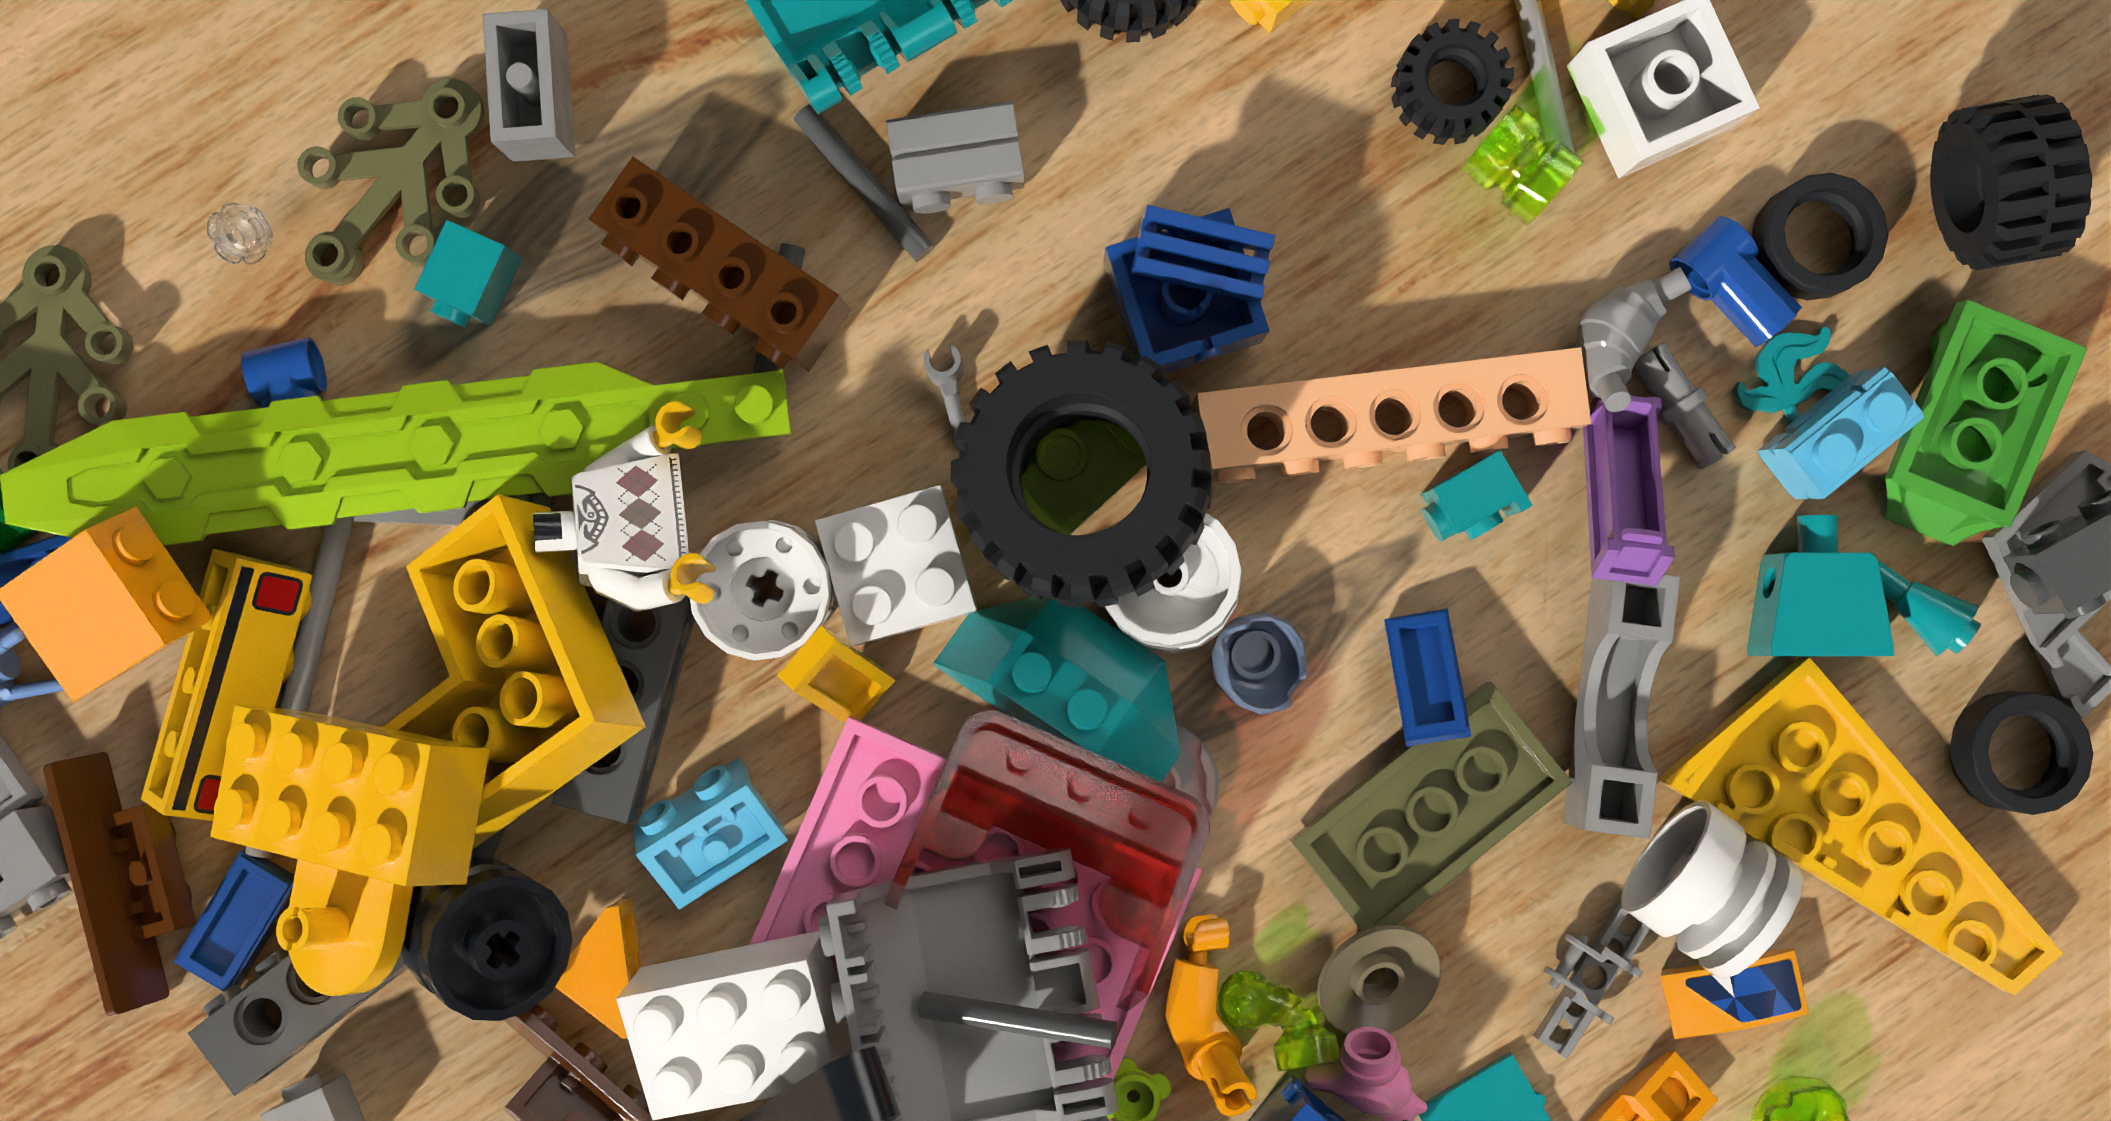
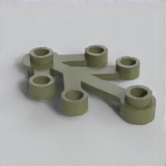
[297,78,484,286]
[0,245,133,470]

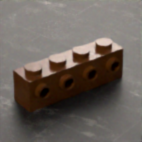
[589,156,852,372]

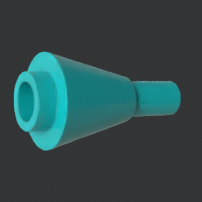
[1878,560,1981,656]

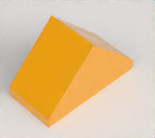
[555,898,642,1039]

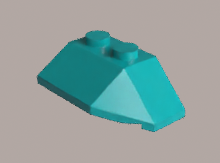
[933,596,1181,808]

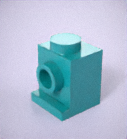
[1421,450,1533,542]

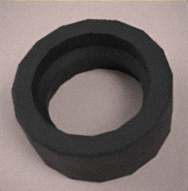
[1751,173,1888,301]
[1949,691,2094,815]

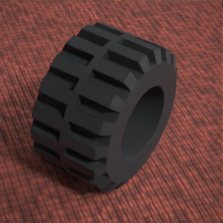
[1930,94,2092,270]

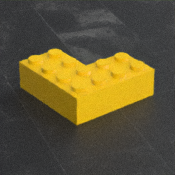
[383,494,646,850]

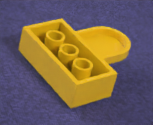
[210,705,490,996]

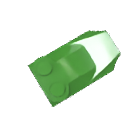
[1885,299,2088,546]

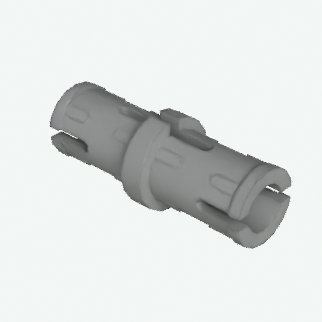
[1632,342,1736,469]

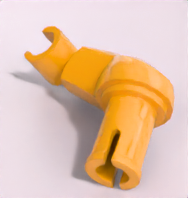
[1165,914,1257,1116]

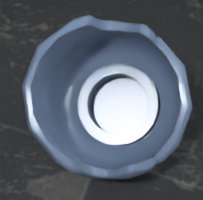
[1212,611,1308,715]

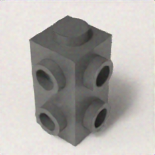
[2003,489,2111,619]

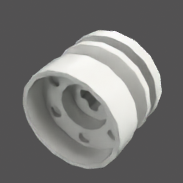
[690,520,836,661]
[1621,800,1804,979]

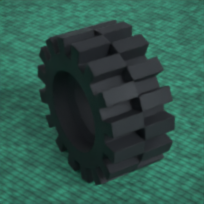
[1391,19,1514,145]

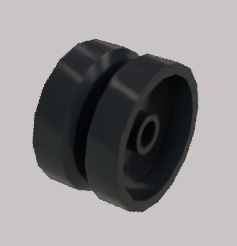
[402,857,573,1021]

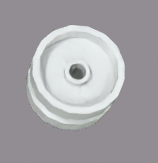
[1105,513,1242,654]

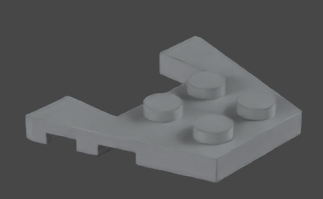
[1981,450,2111,719]

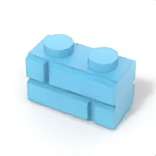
[1757,367,1925,500]

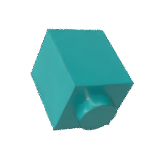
[414,219,523,328]

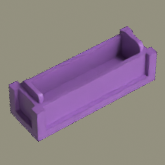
[1583,396,1675,586]

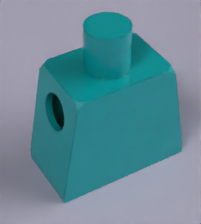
[1747,515,1894,656]

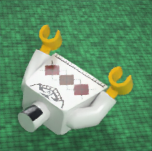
[533,401,716,612]

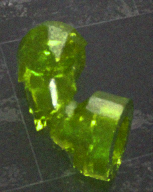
[1218,971,1340,1072]

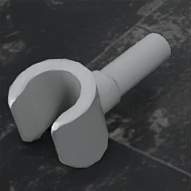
[923,344,966,437]

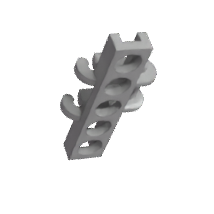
[1533,898,1650,1059]

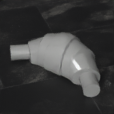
[1575,267,1692,412]

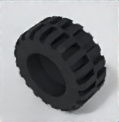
[951,340,1213,608]

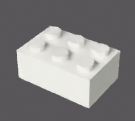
[616,931,852,1120]

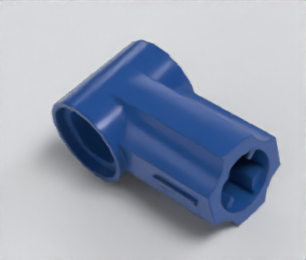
[1669,216,1802,347]
[241,337,327,408]

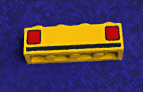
[141,549,313,821]

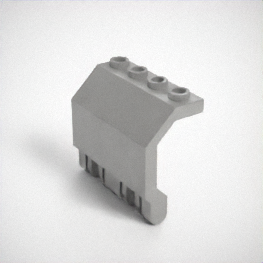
[819,847,1119,1121]

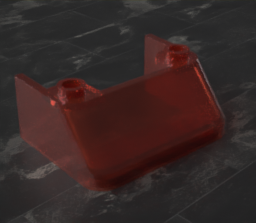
[885,710,1210,1012]

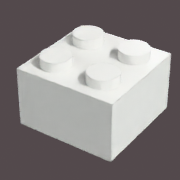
[1567,0,1760,179]
[815,485,978,646]

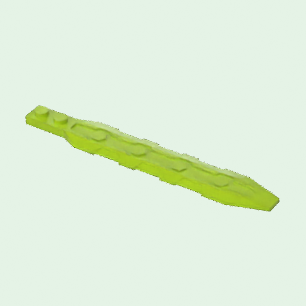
[0,362,793,546]

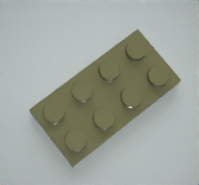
[1289,682,1573,931]

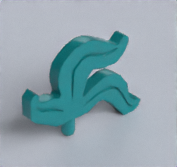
[1733,326,1849,424]

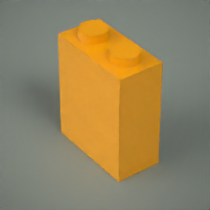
[0,506,213,702]

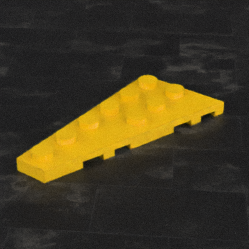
[1657,657,2063,995]

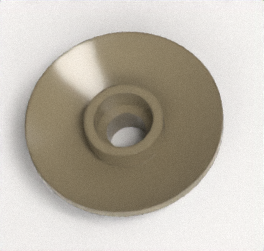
[1317,925,1441,1034]

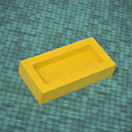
[777,625,896,723]

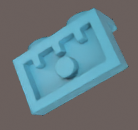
[633,759,788,910]

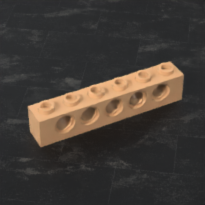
[1193,347,1591,484]

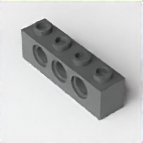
[551,595,695,824]
[188,886,418,1096]

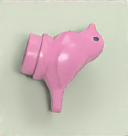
[1304,1027,1427,1121]

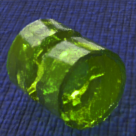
[1460,104,1584,226]

